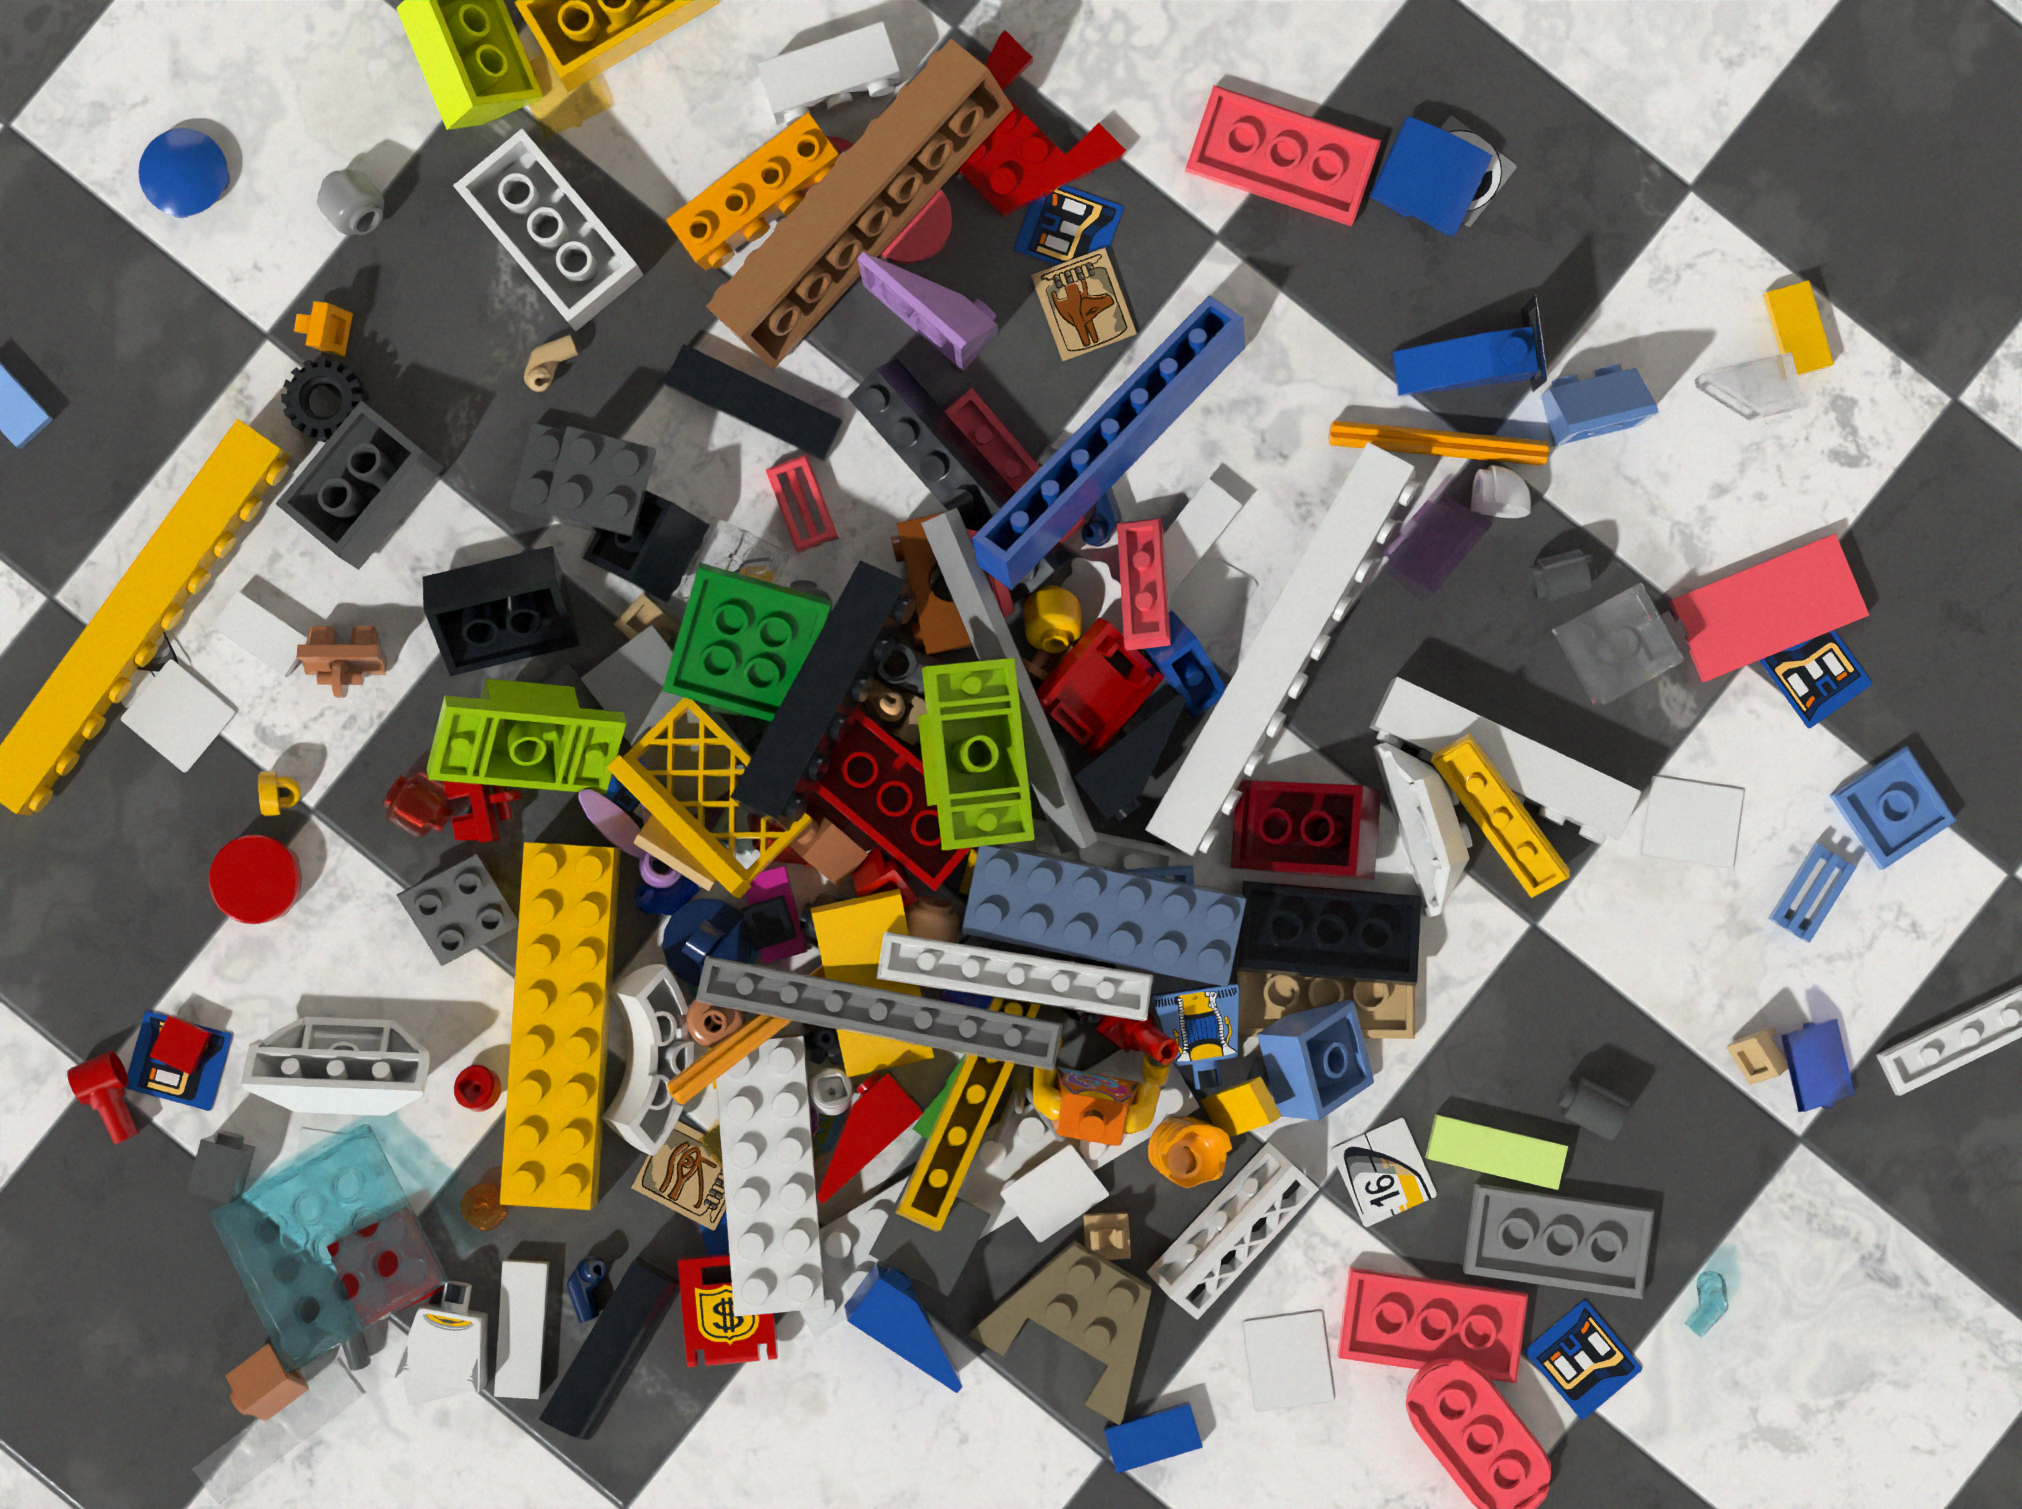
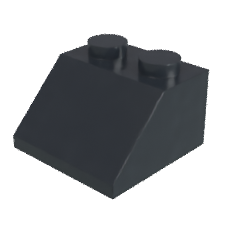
[583,490,710,603]

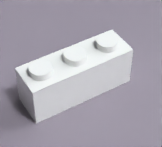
[757,21,902,126]

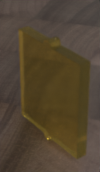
[529,50,611,139]

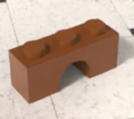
[891,512,973,657]

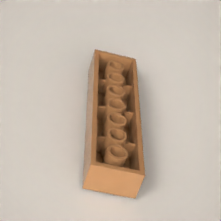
[706,38,1014,370]

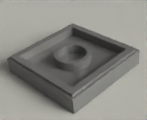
[869,1172,991,1297]

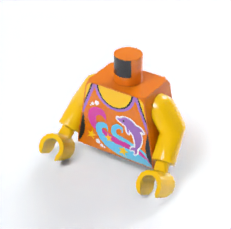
[1033,1037,1170,1146]

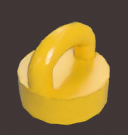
[258,771,301,816]

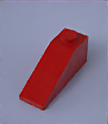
[817,1070,925,1204]

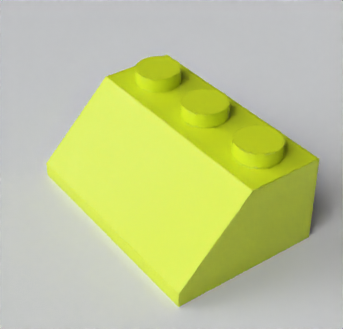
[396,0,544,130]

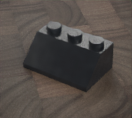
[422,546,580,676]

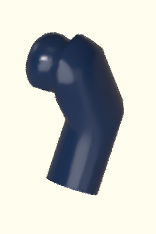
[1081,487,1122,547]
[567,1255,607,1323]

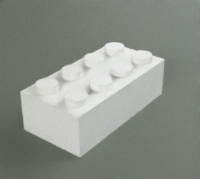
[453,129,643,331]

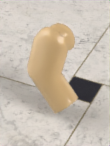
[524,334,579,392]

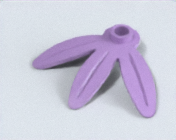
[578,766,730,888]

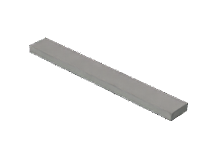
[921,508,1098,854]
[696,956,1063,1071]

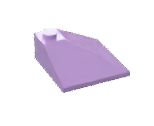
[857,252,998,372]

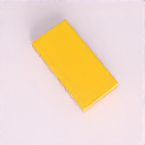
[1763,280,1834,379]
[1200,1076,1282,1137]

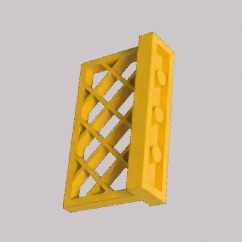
[606,697,813,899]

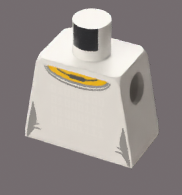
[394,1281,488,1393]

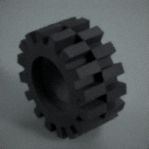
[281,358,369,443]

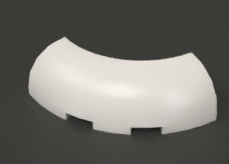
[601,964,694,1156]

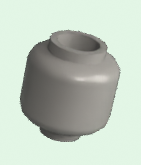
[317,169,385,235]

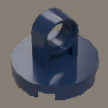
[662,898,752,986]

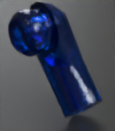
[632,876,701,916]

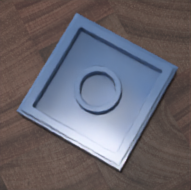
[1830,746,1957,870]

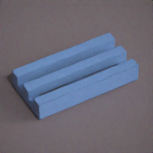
[1768,843,1857,943]

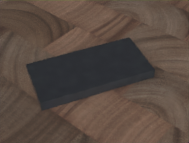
[1236,881,1421,986]

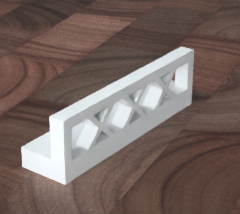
[1147,1141,1319,1320]

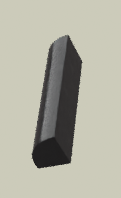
[539,1256,680,1440]

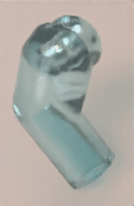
[1685,1271,1729,1339]

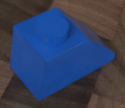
[1144,610,1226,719]

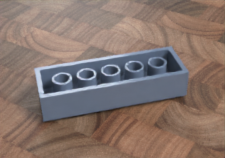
[962,844,1246,987]

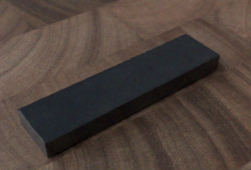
[664,344,844,462]

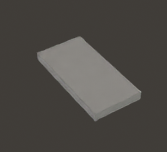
[580,624,752,817]
[1463,1183,1654,1299]

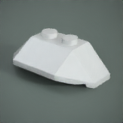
[1372,742,1472,917]
[241,1016,431,1116]

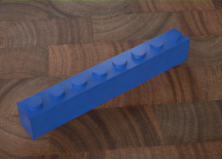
[972,295,1245,590]

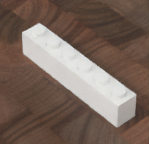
[1369,677,1642,845]

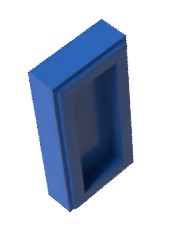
[1103,1402,1203,1474]

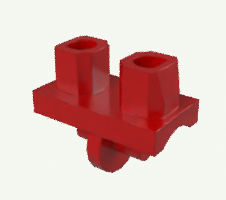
[443,781,522,843]

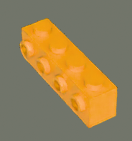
[666,112,840,271]

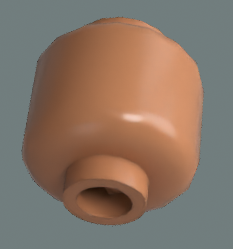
[686,996,747,1048]

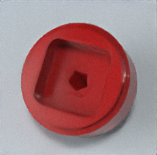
[454,1065,501,1112]

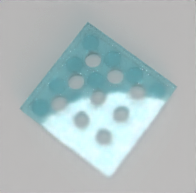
[208,1123,450,1373]

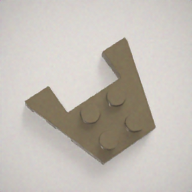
[969,1241,1152,1425]

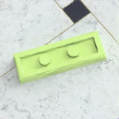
[1425,1114,1568,1190]

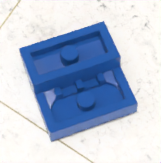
[1369,116,1493,236]

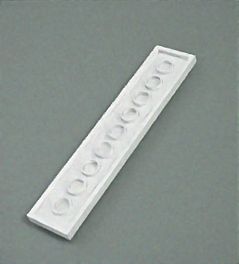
[799,1049,1200,1337]

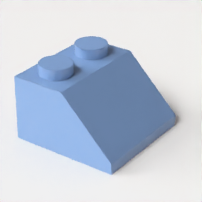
[1541,364,1659,447]
[1257,1000,1374,1121]

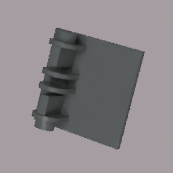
[397,852,519,966]

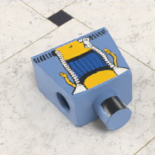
[1151,982,1239,1089]

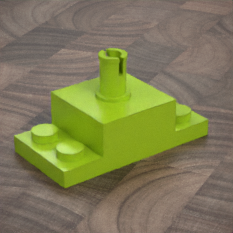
[918,658,1035,850]
[427,678,626,794]

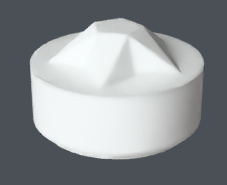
[809,1068,854,1115]

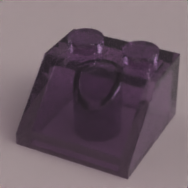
[1381,495,1492,601]

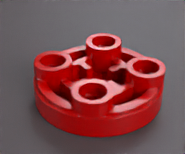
[209,835,302,924]

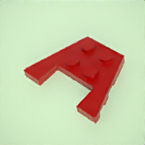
[957,30,1127,217]

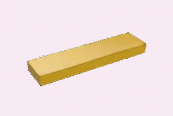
[1431,733,1570,898]

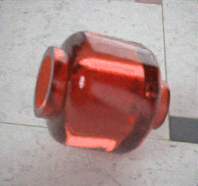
[382,772,453,838]

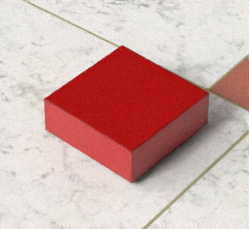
[150,1015,213,1074]

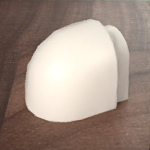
[1471,465,1531,518]

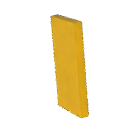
[810,889,934,1077]

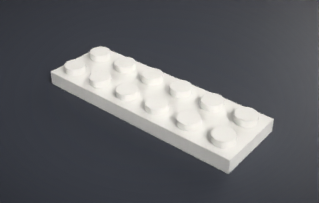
[716,1036,826,1316]

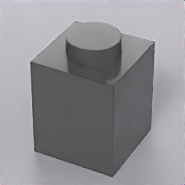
[186,1131,256,1204]

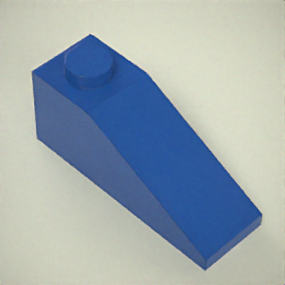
[1392,327,1538,396]
[844,1263,963,1393]

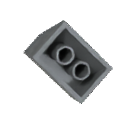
[276,400,444,570]

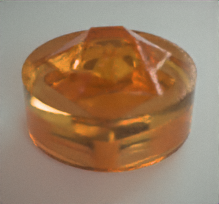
[460,1183,508,1231]

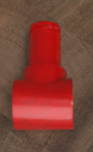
[1096,1012,1179,1065]
[67,1050,140,1145]

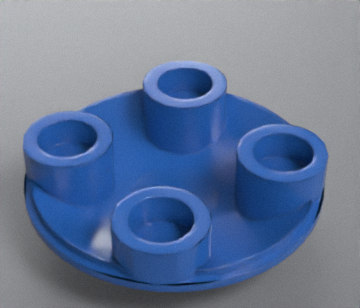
[138,128,230,218]

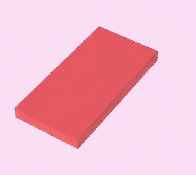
[1185,85,1381,227]
[1668,533,1869,683]
[1337,1267,1528,1383]

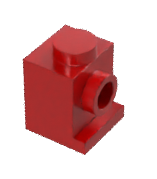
[851,846,918,908]

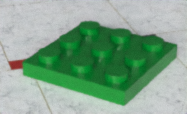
[662,562,831,722]

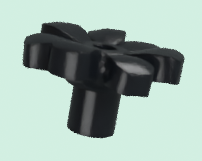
[802,1023,843,1065]

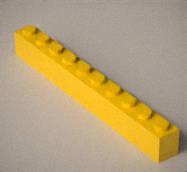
[0,418,292,815]

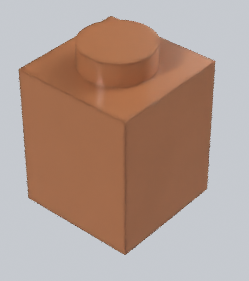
[789,810,868,888]
[225,1343,309,1421]

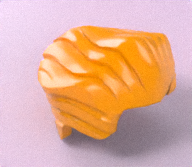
[1148,1115,1232,1188]

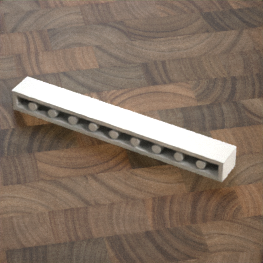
[1145,442,1419,860]

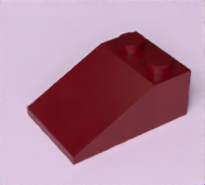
[1230,780,1381,880]

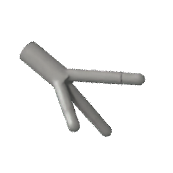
[993,1064,1065,1143]

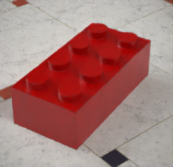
[812,707,973,891]

